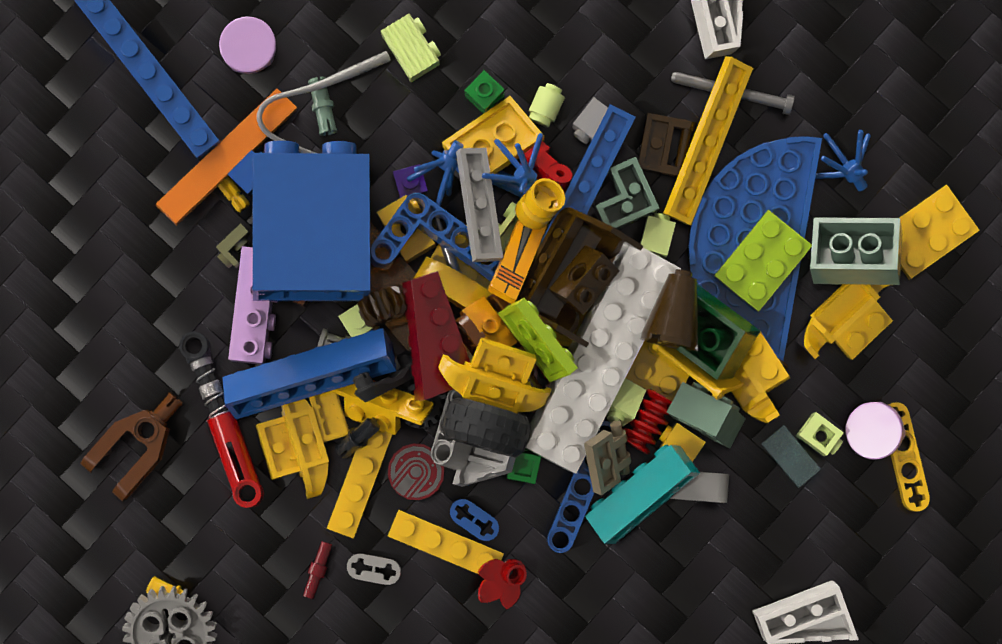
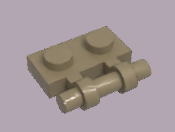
[584,421,631,495]

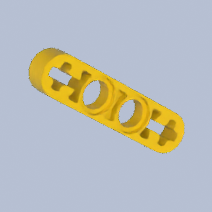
[888,402,930,511]

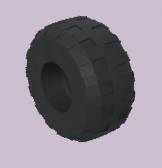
[441,397,531,458]

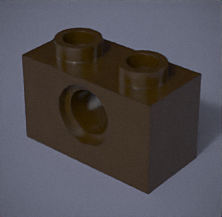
[549,245,620,315]

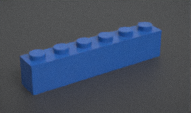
[223,328,396,419]

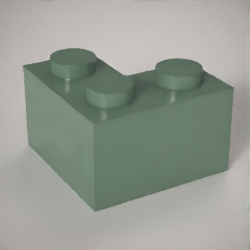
[594,157,659,230]
[666,382,746,449]

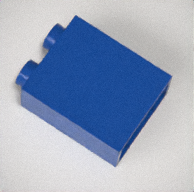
[253,141,370,301]

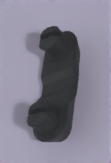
[353,350,414,402]

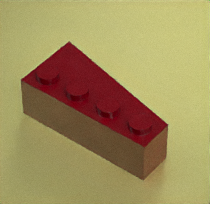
[402,271,470,401]

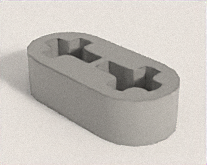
[347,554,401,585]

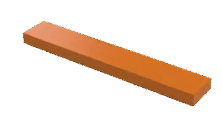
[156,89,297,226]

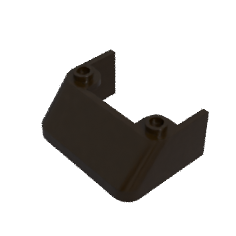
[515,207,643,348]

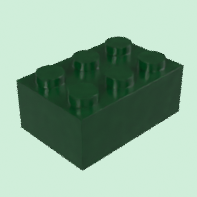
[676,284,760,380]

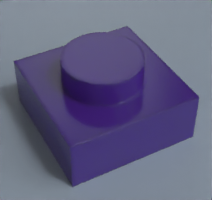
[393,164,428,198]

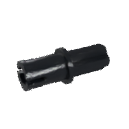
[335,417,380,459]

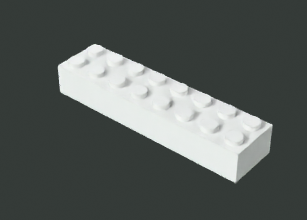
[525,244,681,473]

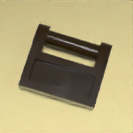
[638,113,697,178]

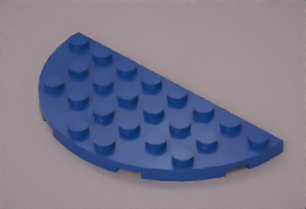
[689,137,822,361]

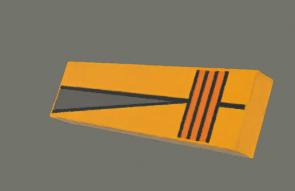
[487,219,549,304]

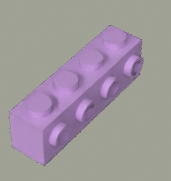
[228,246,278,364]

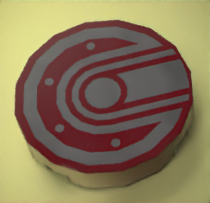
[388,443,444,500]

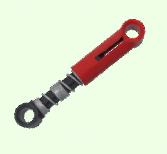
[179,331,264,508]

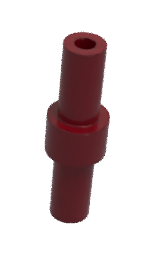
[303,541,332,599]

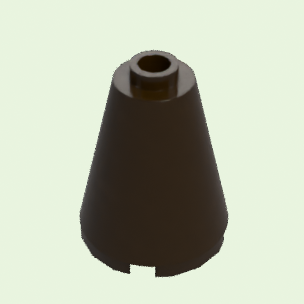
[640,269,698,351]

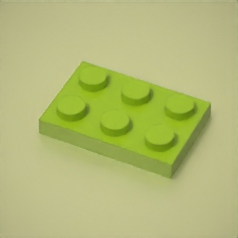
[714,210,812,312]
[498,298,578,382]

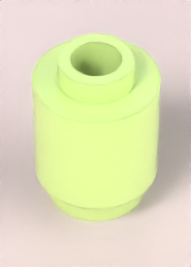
[529,83,565,127]

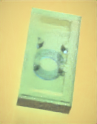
[762,425,821,488]

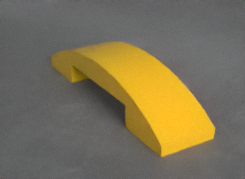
[413,257,492,310]

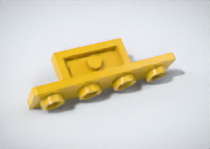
[330,380,433,435]

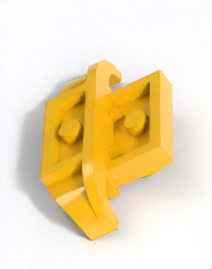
[804,284,893,360]
[731,331,790,423]
[438,337,552,413]
[256,399,329,499]

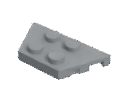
[452,412,527,487]

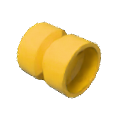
[515,178,565,229]

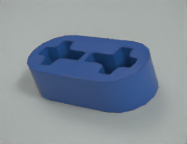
[450,499,499,541]

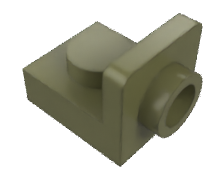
[216,223,251,269]

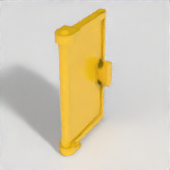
[652,344,743,400]

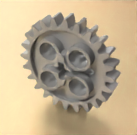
[122,586,217,644]

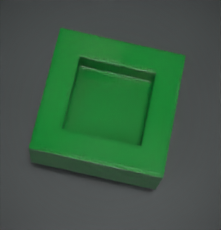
[507,451,541,484]

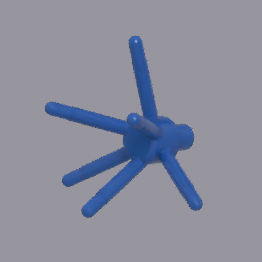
[815,130,871,191]
[482,133,543,193]
[407,140,464,206]

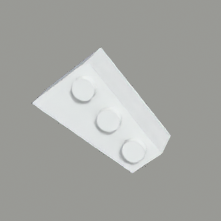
[691,0,743,59]
[753,580,859,644]

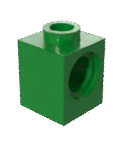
[464,70,505,114]

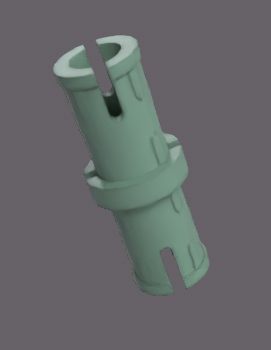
[308,77,337,136]

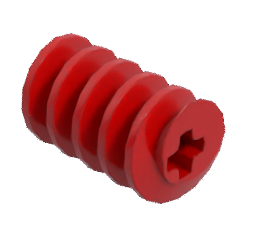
[622,389,672,454]

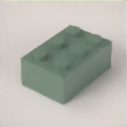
[810,218,903,285]

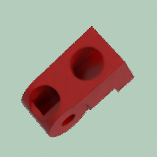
[520,141,572,194]

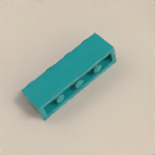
[585,444,700,544]

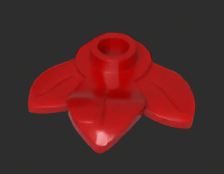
[478,559,527,609]

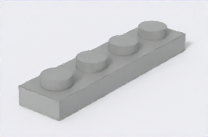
[456,148,503,262]

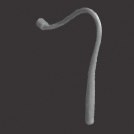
[257,51,391,154]

